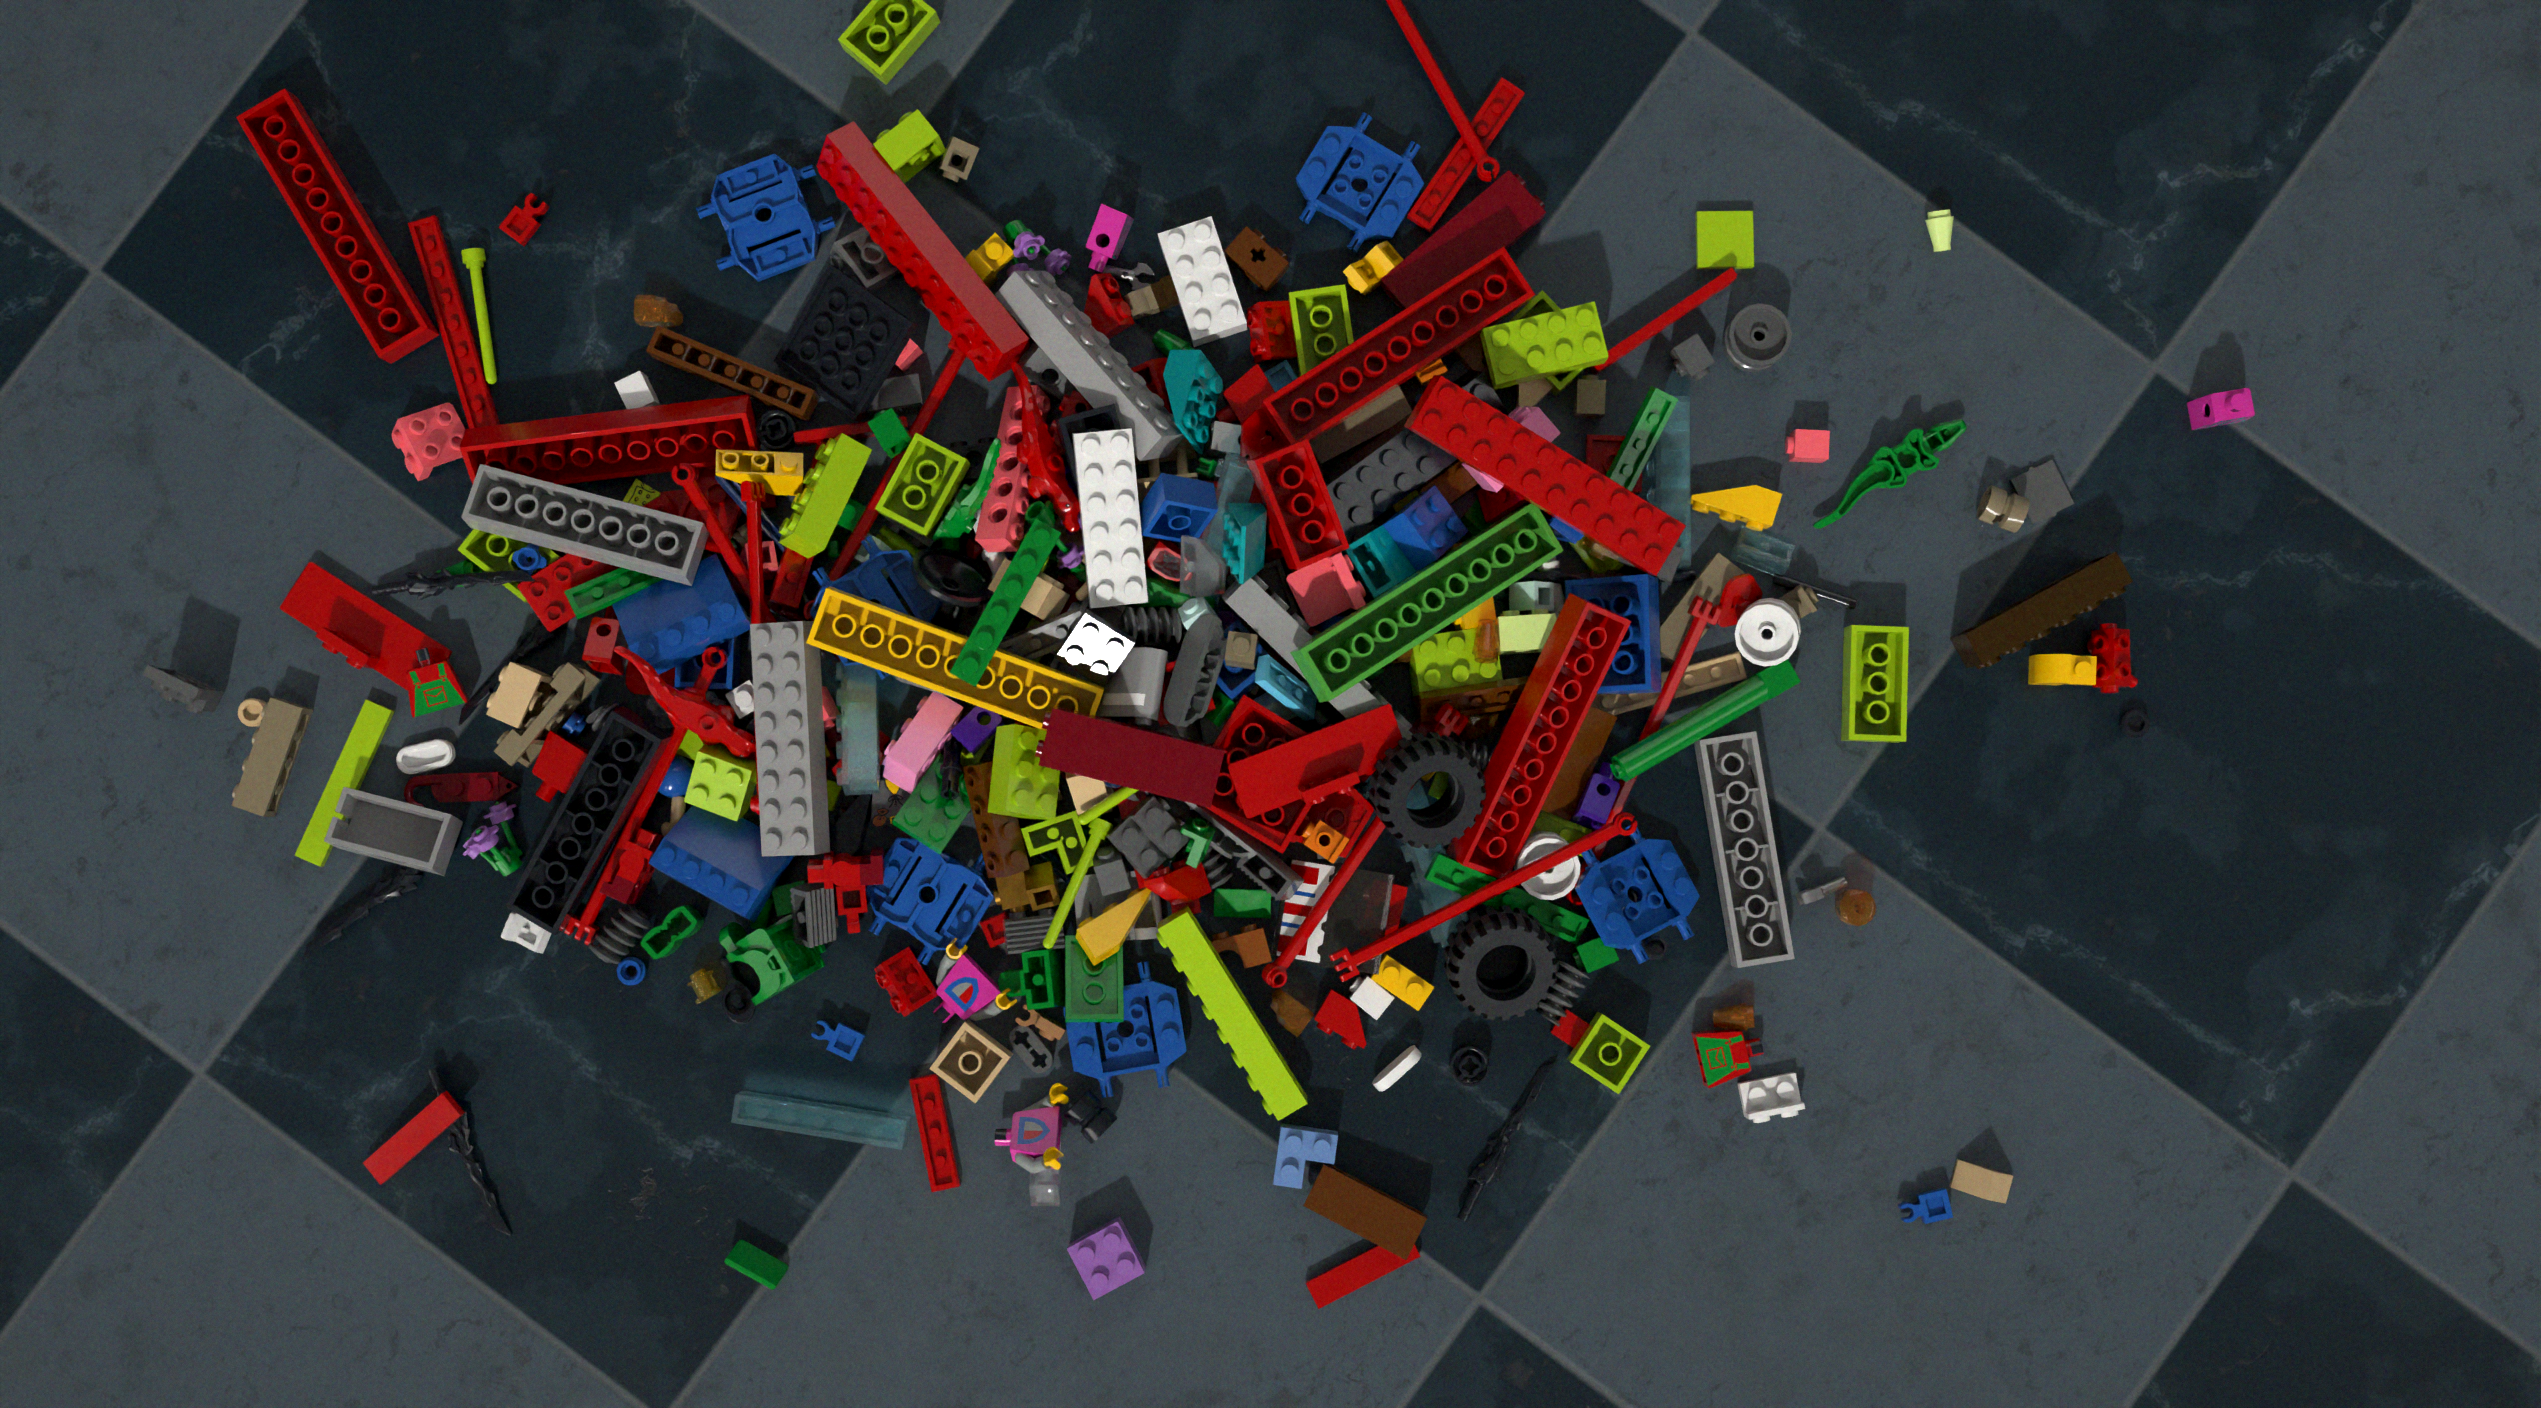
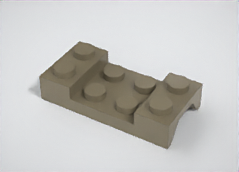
[494,662,601,767]

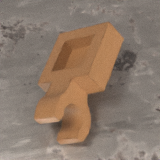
[1015,1004,1067,1041]

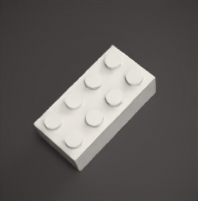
[1158,216,1247,347]

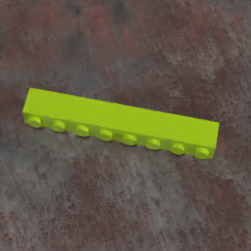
[1156,905,1308,1121]

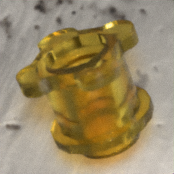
[687,968,724,1004]

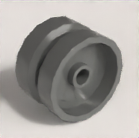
[1722,303,1792,373]

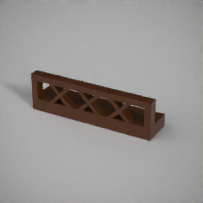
[1411,676,1529,722]

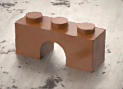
[1187,923,1272,980]

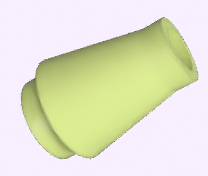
[1925,209,1954,252]

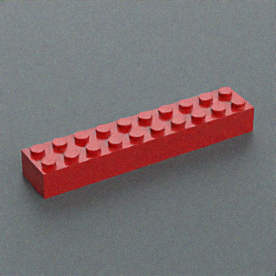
[236,88,439,364]
[816,121,1029,382]
[1261,246,1535,445]
[1404,375,1686,576]
[459,394,761,485]
[1446,593,1631,878]

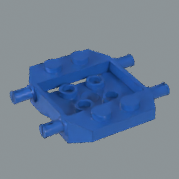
[1296,112,1424,253]
[696,153,836,282]
[810,536,943,680]
[1575,826,1700,964]
[865,837,995,965]
[1063,961,1187,1098]

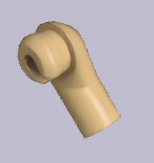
[661,796,686,837]

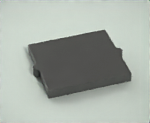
[2009,460,2075,524]

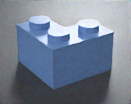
[1273,1123,1338,1189]

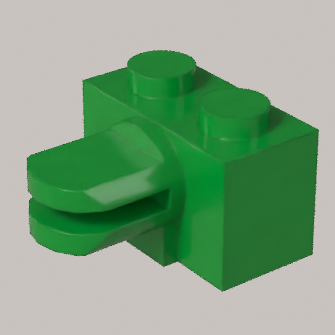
[998,949,1065,1010]

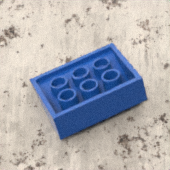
[612,554,751,675]
[1565,574,1661,694]
[648,805,794,923]

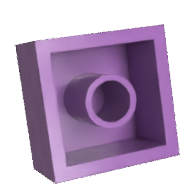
[1067,1216,1146,1300]

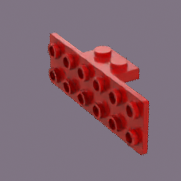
[517,494,678,632]
[280,562,453,691]
[1227,703,1402,819]

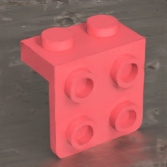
[392,403,465,481]
[1286,552,1367,626]

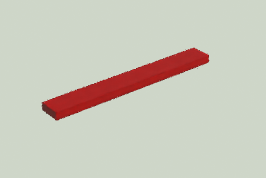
[408,215,500,428]

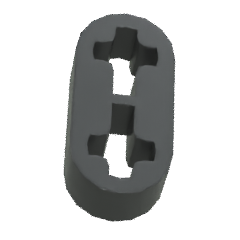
[1009,1025,1054,1073]

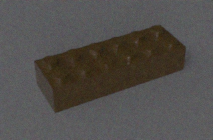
[1950,552,2133,669]

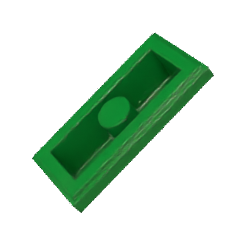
[1214,888,1271,918]
[724,1239,789,1290]

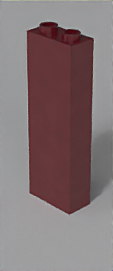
[1380,170,1546,311]
[1035,706,1225,808]

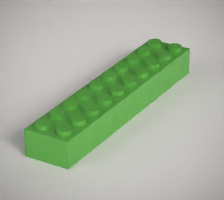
[1290,503,1564,702]

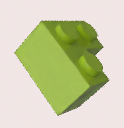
[1021,810,1093,875]

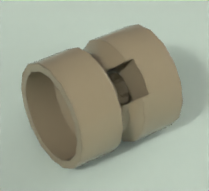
[1976,485,2030,533]

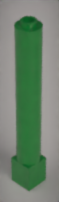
[1610,659,1801,782]

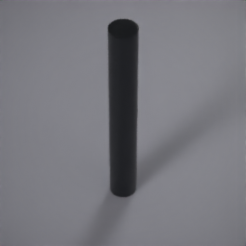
[1772,573,1857,610]

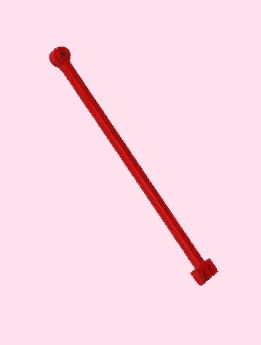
[1386,0,1500,182]
[803,337,971,621]
[672,462,855,761]
[741,481,766,815]
[1565,595,1722,905]
[564,646,728,945]
[1262,703,1468,988]
[1329,812,1637,982]

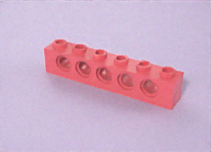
[975,385,1051,552]

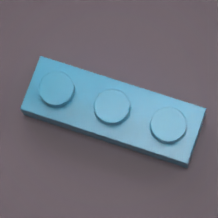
[1255,654,1317,721]

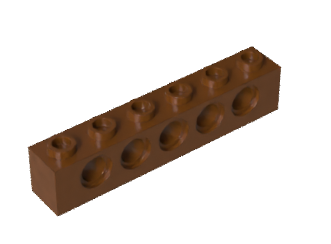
[646,325,820,423]

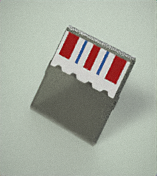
[1271,857,1394,975]

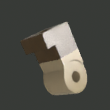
[1123,275,1180,320]

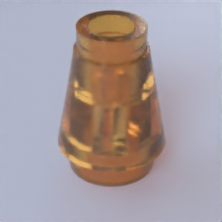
[1472,619,1501,663]
[1713,1003,1755,1031]

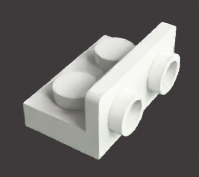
[1737,1072,1805,1123]

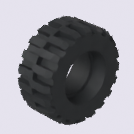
[1369,732,1486,849]
[1443,905,1559,1021]

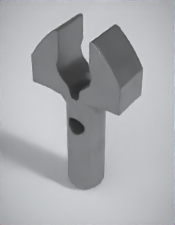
[1103,262,1155,291]
[1795,876,1848,905]

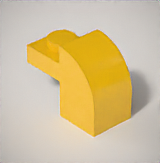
[965,232,1015,288]
[1343,241,1404,295]
[2028,654,2097,686]

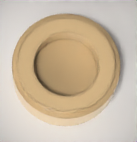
[238,698,266,727]

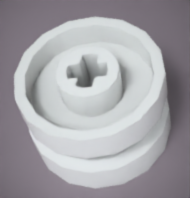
[1735,598,1801,666]
[1513,831,1580,900]

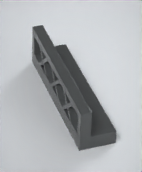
[998,606,1095,660]

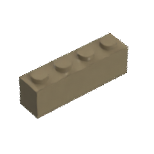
[1310,386,1412,467]
[1660,552,1745,665]
[231,697,313,817]

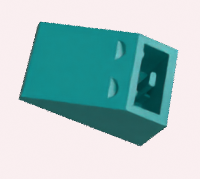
[1163,350,1223,454]
[1221,503,1267,584]
[1341,525,1422,602]

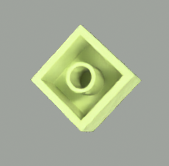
[1494,609,1556,655]

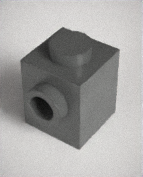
[1669,333,1715,381]

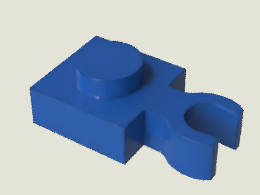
[811,1020,866,1061]
[1898,1188,1953,1224]

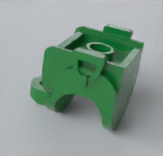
[719,914,826,1006]

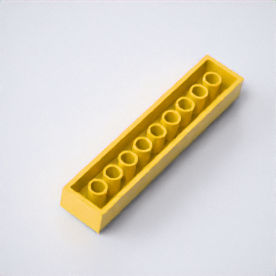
[806,586,1105,731]

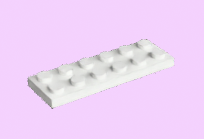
[1073,428,1148,608]

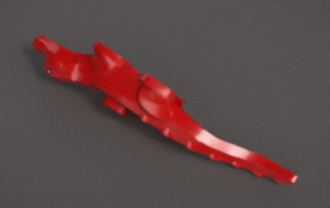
[1011,361,1080,532]
[614,646,756,760]

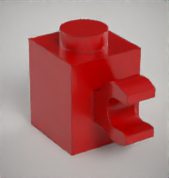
[834,884,868,933]

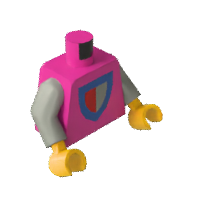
[933,938,1017,1023]
[995,1083,1069,1174]

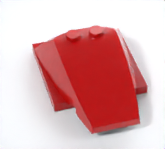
[1204,694,1374,858]

